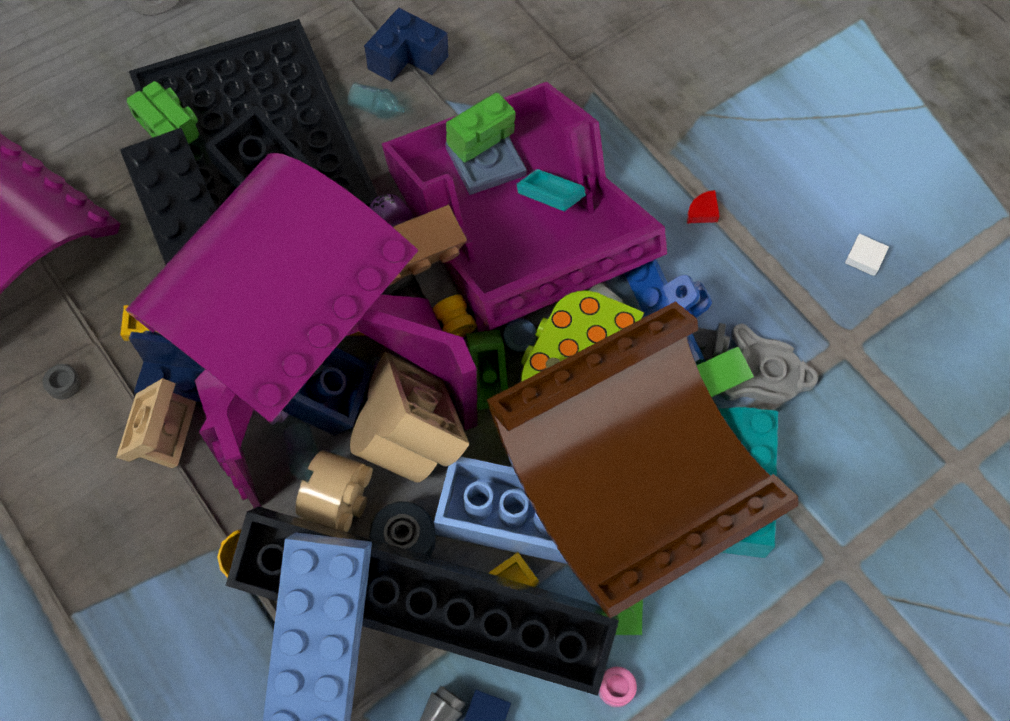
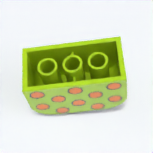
[520,291,644,382]

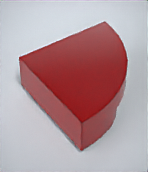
[686,190,720,224]

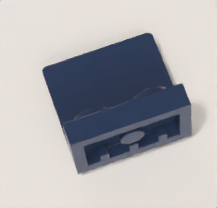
[129,331,205,407]

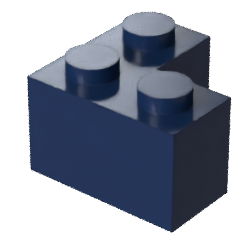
[364,7,448,82]

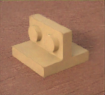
[116,378,196,468]

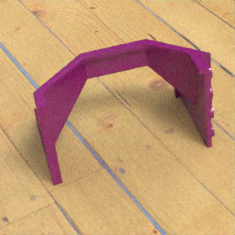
[194,295,477,508]

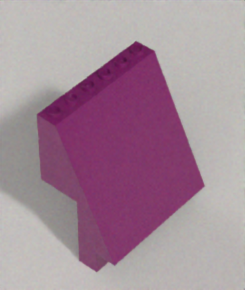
[382,82,667,332]

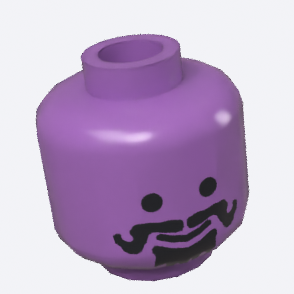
[369,194,414,227]

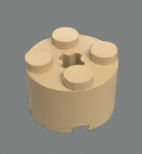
[296,450,373,532]

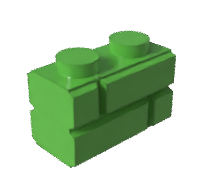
[126,81,199,144]
[446,92,516,163]

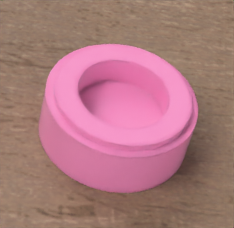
[599,667,637,707]

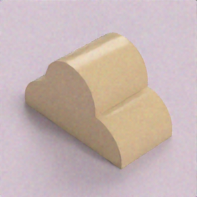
[350,352,470,483]

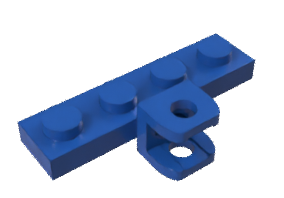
[624,259,712,366]

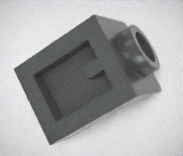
[692,323,730,361]

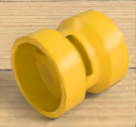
[433,295,477,337]

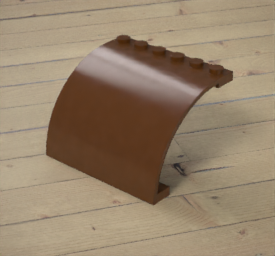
[487,301,798,619]

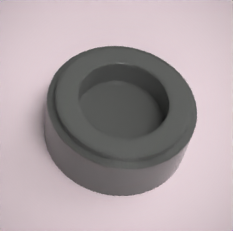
[43,364,81,400]

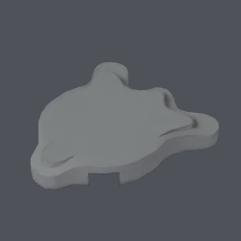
[721,324,818,404]

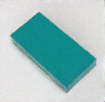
[517,169,586,212]

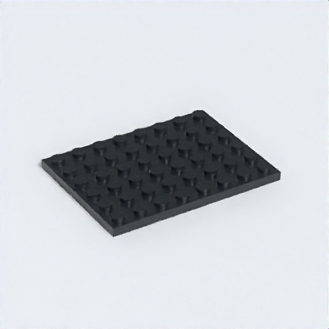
[129,19,378,209]

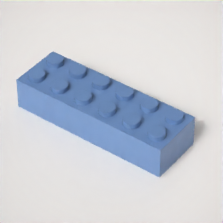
[263,532,372,721]

